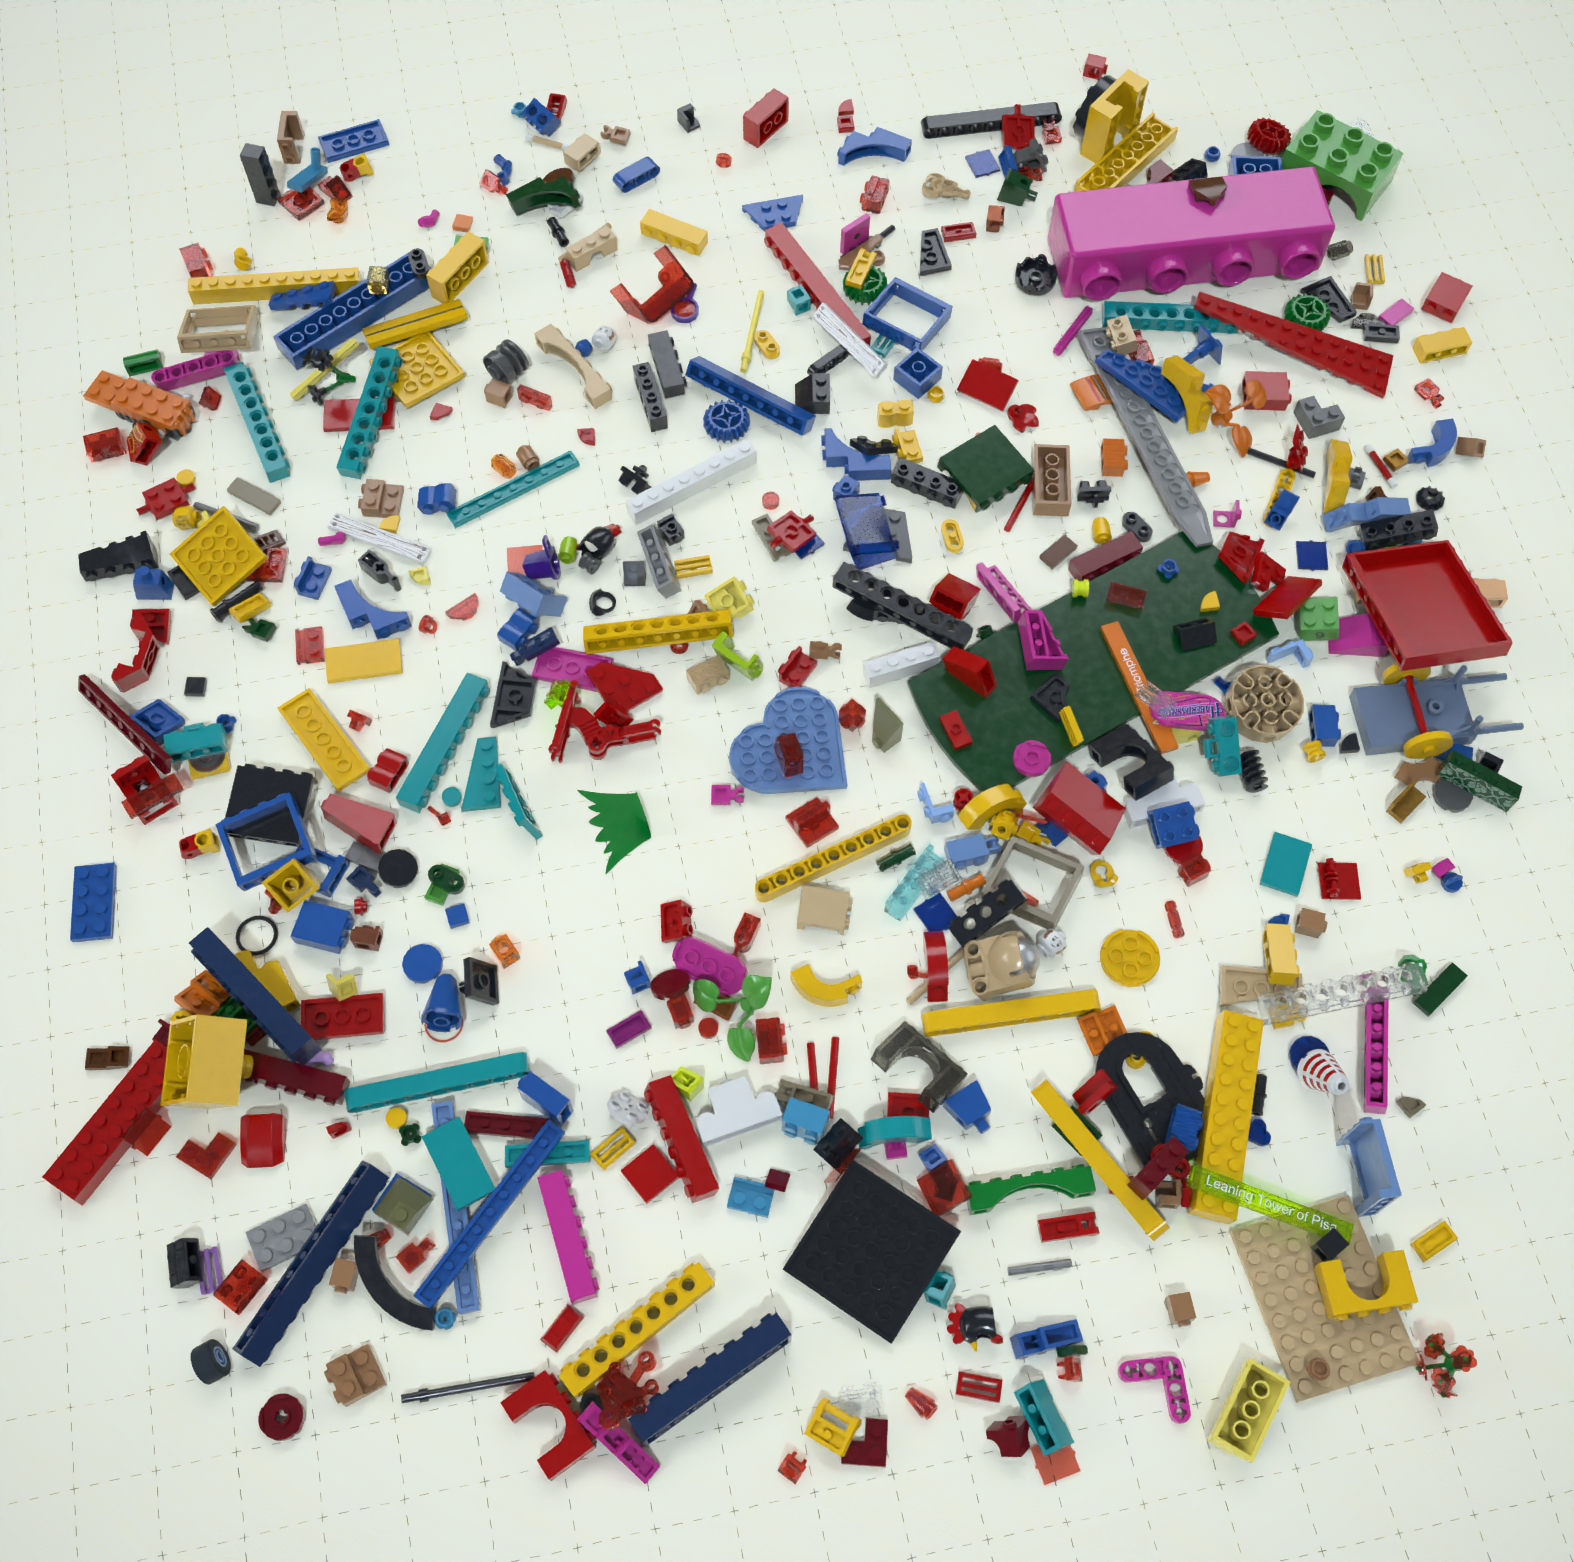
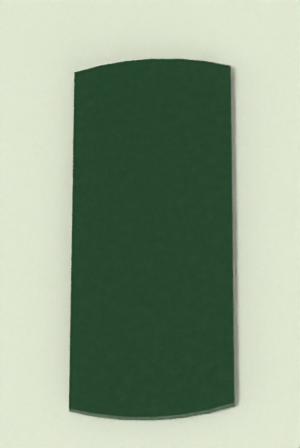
[907,531,1279,792]

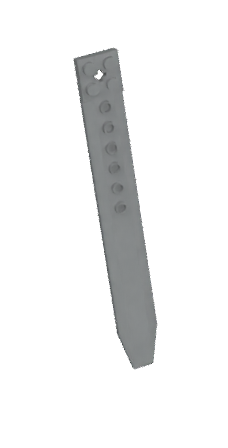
[1077,327,1213,547]

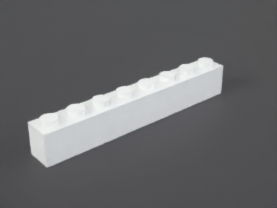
[625,438,757,525]

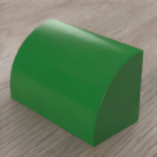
[123,349,163,377]

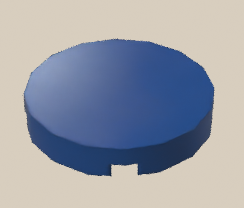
[402,944,443,984]

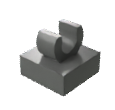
[1348,466,1366,490]

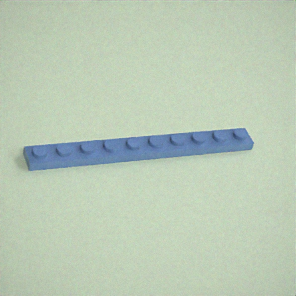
[431,1100,481,1315]

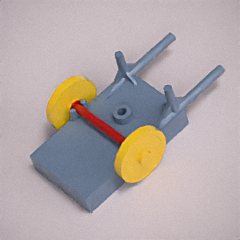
[1349,663,1524,759]

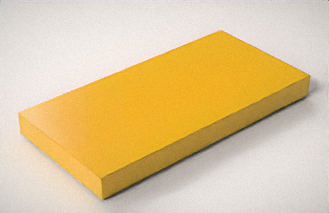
[325,638,403,684]

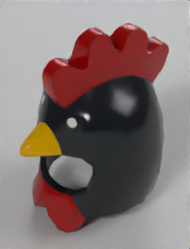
[576,523,622,560]
[947,1303,1003,1352]

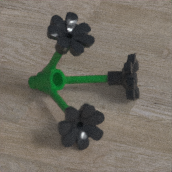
[301,346,356,406]

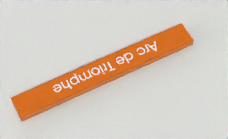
[1100,621,1179,754]

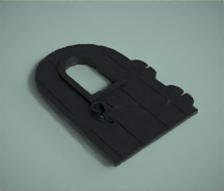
[1095,1032,1205,1169]

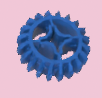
[703,399,750,443]

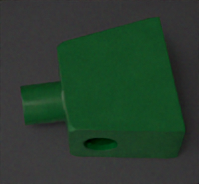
[997,168,1038,207]

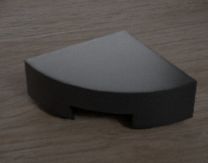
[1339,733,1360,754]

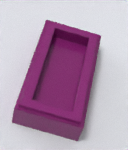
[606,1010,652,1049]

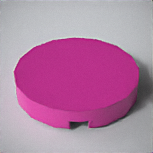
[1013,740,1051,777]

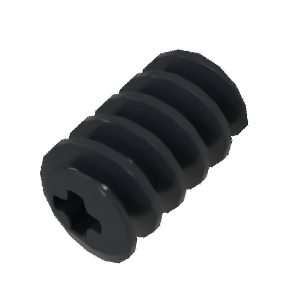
[1240,750,1269,793]

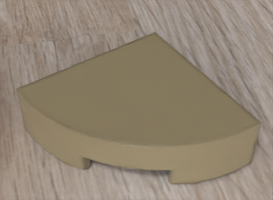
[1396,1097,1426,1119]

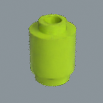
[558,536,578,564]

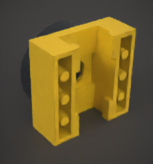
[1072,69,1149,165]

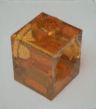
[489,933,521,969]

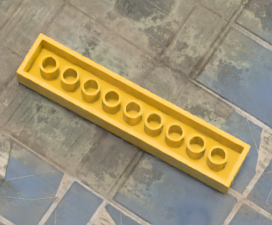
[1188,1010,1264,1225]

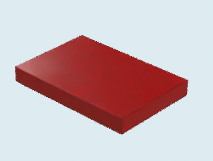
[957,359,1019,412]

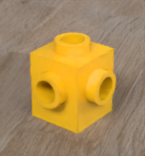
[990,809,1020,840]

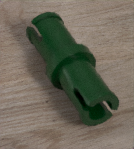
[876,844,916,872]

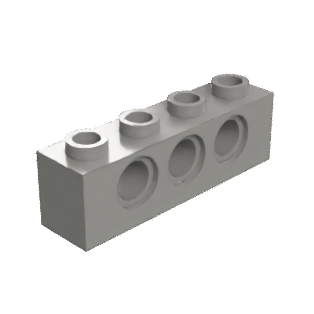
[637,524,682,599]

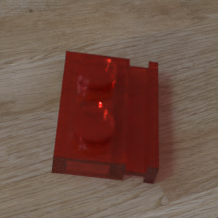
[295,626,325,665]

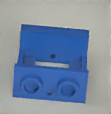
[295,845,350,898]

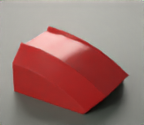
[240,1113,287,1168]

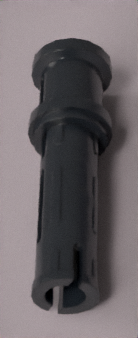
[209,580,263,623]

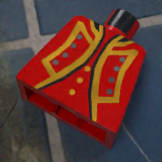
[126,422,162,466]

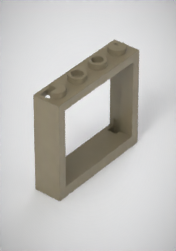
[981,836,1084,930]

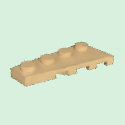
[1220,965,1303,1006]

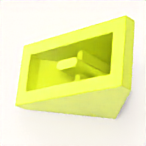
[672,1066,704,1102]

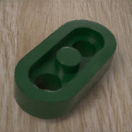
[428,865,465,895]

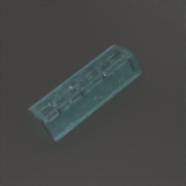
[884,843,945,922]

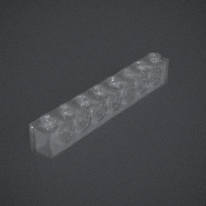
[1257,962,1429,1026]

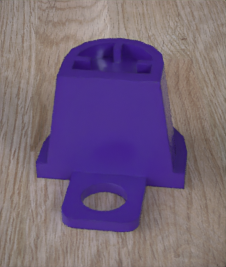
[522,535,561,580]

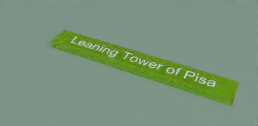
[1186,1164,1354,1245]

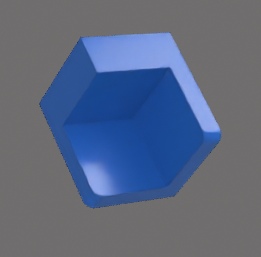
[624,960,650,995]

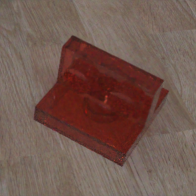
[785,797,839,848]

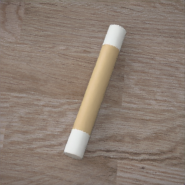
[525,134,570,150]

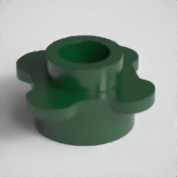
[976,625,997,640]
[399,1123,422,1146]

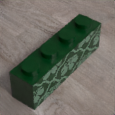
[1437,750,1523,812]

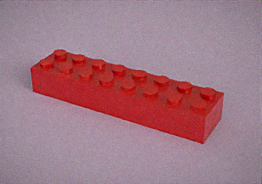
[42,1039,167,1206]

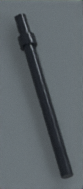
[401,1372,535,1404]

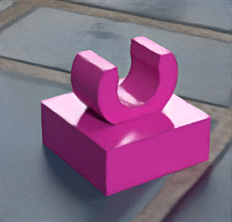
[884,1142,908,1160]

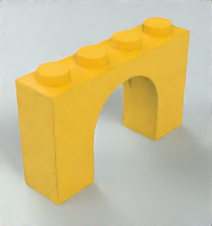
[1314,1249,1419,1322]

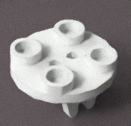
[607,1090,649,1130]

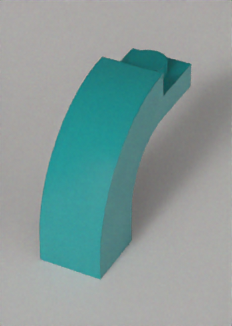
[858,1116,932,1150]

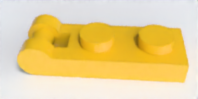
[845,248,877,289]

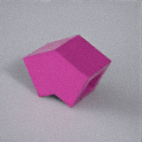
[1432,858,1456,879]

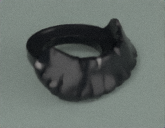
[589,588,616,617]

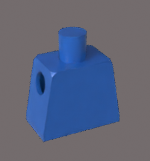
[133,566,174,600]
[943,1080,991,1134]

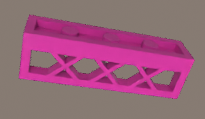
[976,562,1032,624]

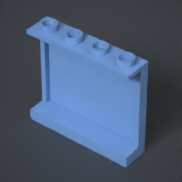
[1336,1117,1402,1217]

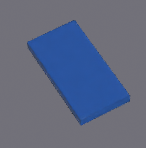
[318,119,390,163]

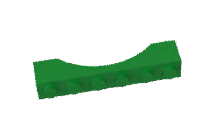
[964,1164,1096,1216]

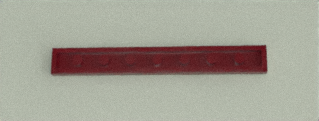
[78,674,172,775]

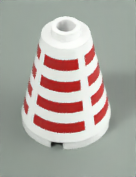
[1297,1049,1350,1095]

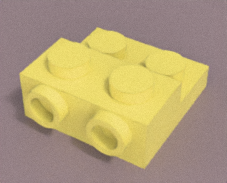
[704,576,755,620]

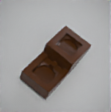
[85,1046,130,1070]

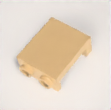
[797,885,853,936]

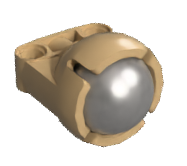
[964,931,1040,1001]

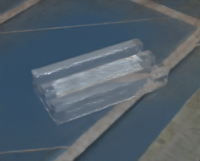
[1135,680,1178,719]

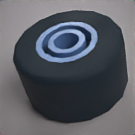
[190,1339,231,1385]

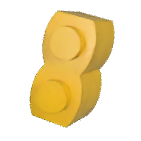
[877,400,914,428]

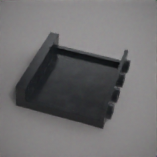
[225,763,318,847]

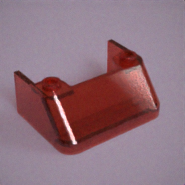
[610,244,694,324]

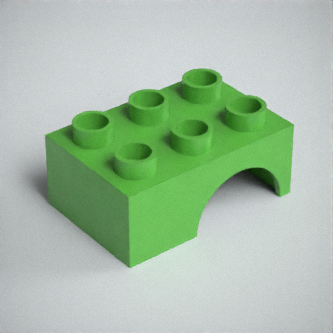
[1282,110,1404,221]

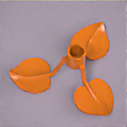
[1205,380,1266,458]

